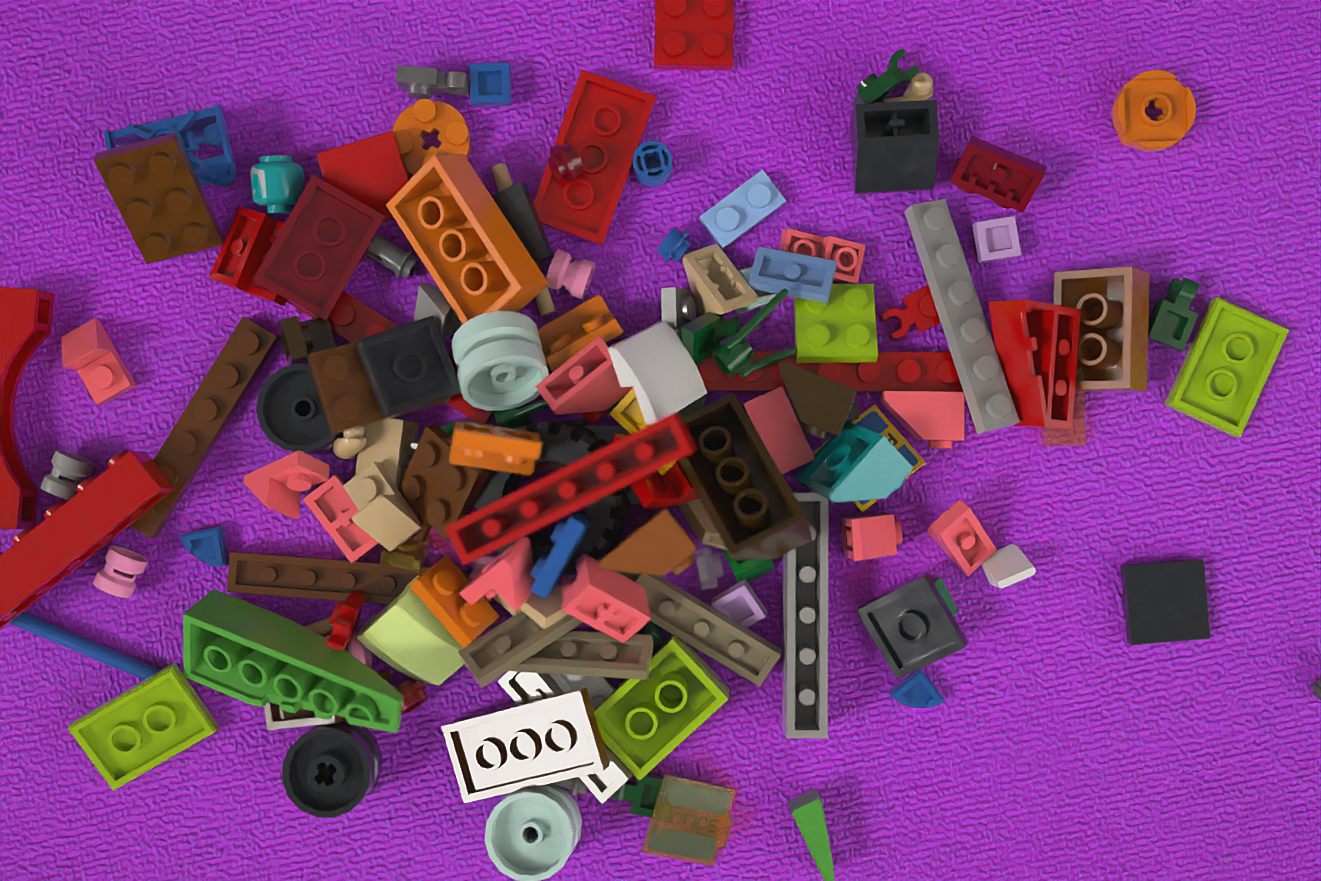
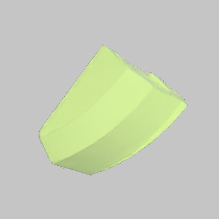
[356,575,476,686]

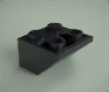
[850,100,939,195]

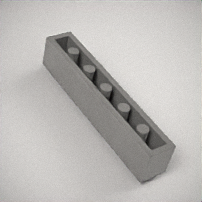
[782,492,828,738]

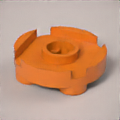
[1112,70,1196,152]
[392,99,471,176]

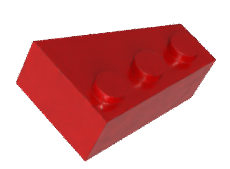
[988,299,1081,430]

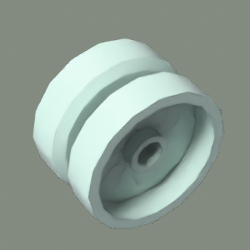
[451,311,549,411]
[484,783,582,881]

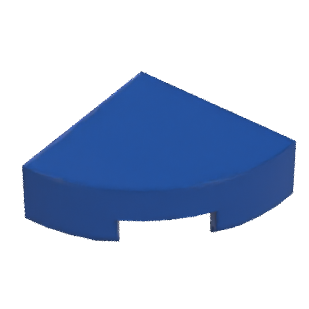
[180,527,229,566]
[888,669,945,708]

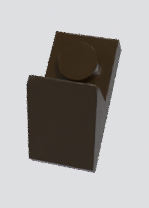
[279,316,336,366]

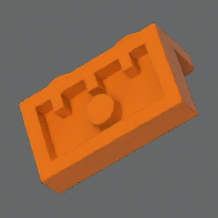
[537,295,623,372]
[449,421,541,475]

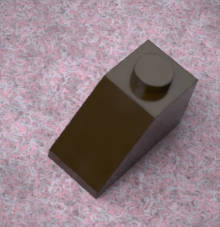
[778,361,858,440]

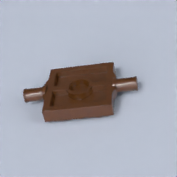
[398,420,489,542]

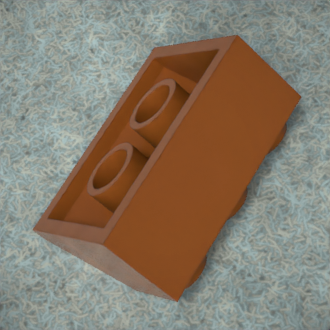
[1054,266,1150,393]
[599,507,697,576]

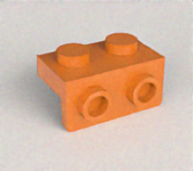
[409,555,500,649]

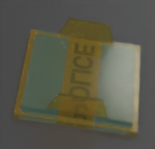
[641,774,736,866]

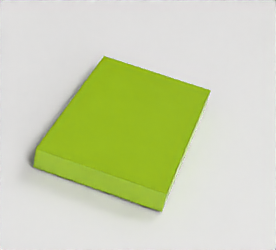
[1164,297,1289,437]
[67,663,219,791]

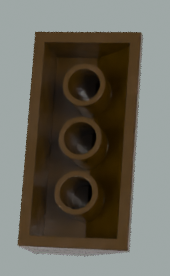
[679,392,812,560]

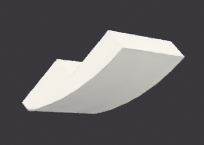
[608,321,707,425]

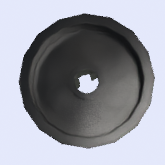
[256,363,343,454]
[282,720,382,818]

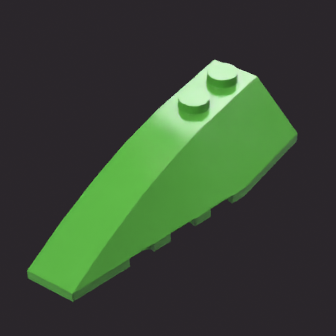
[183,589,403,733]

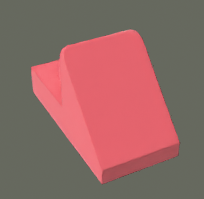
[61,318,136,405]
[243,450,330,519]
[927,499,997,576]
[459,535,536,611]

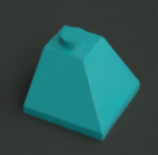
[794,420,913,502]

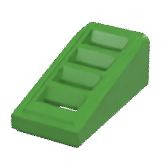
[788,789,835,881]

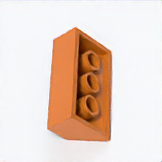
[386,154,549,324]

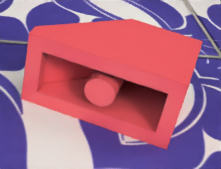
[535,336,633,415]
[878,391,965,449]
[840,513,902,561]

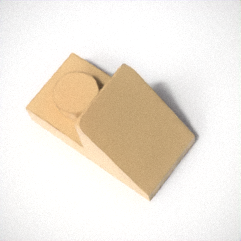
[343,462,423,551]

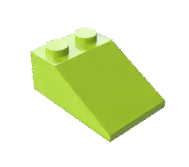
[594,634,730,781]

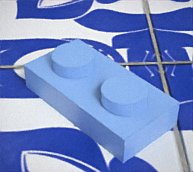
[699,170,786,250]

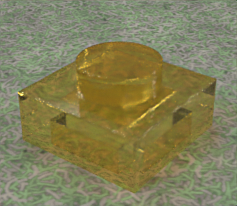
[380,535,432,573]

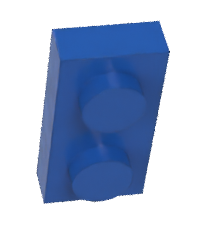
[530,513,592,599]

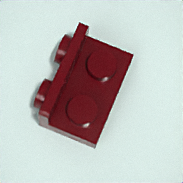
[950,136,1046,212]

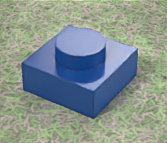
[469,63,512,107]

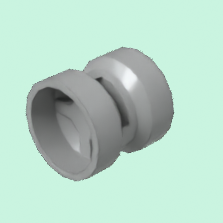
[40,450,96,500]

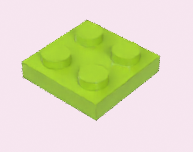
[794,284,878,363]

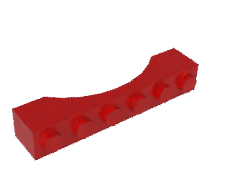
[0,287,54,530]

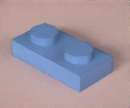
[749,246,837,303]

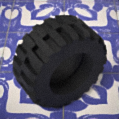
[473,421,630,576]

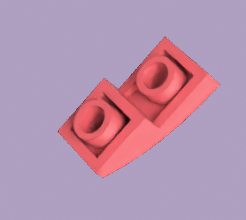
[778,228,866,284]

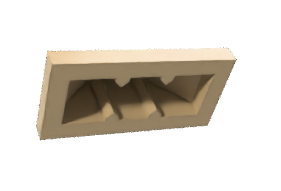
[682,243,758,314]

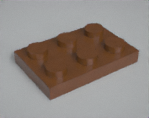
[93,132,224,264]
[307,342,451,435]

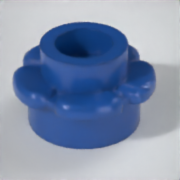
[656,227,691,263]

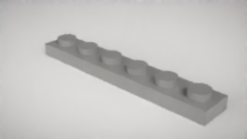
[904,199,1019,434]

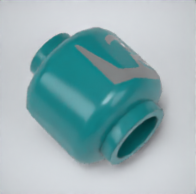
[250,156,305,214]

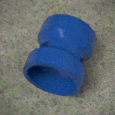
[633,141,672,188]

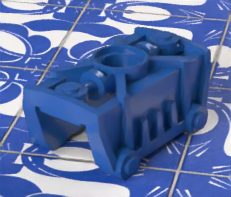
[103,104,236,187]

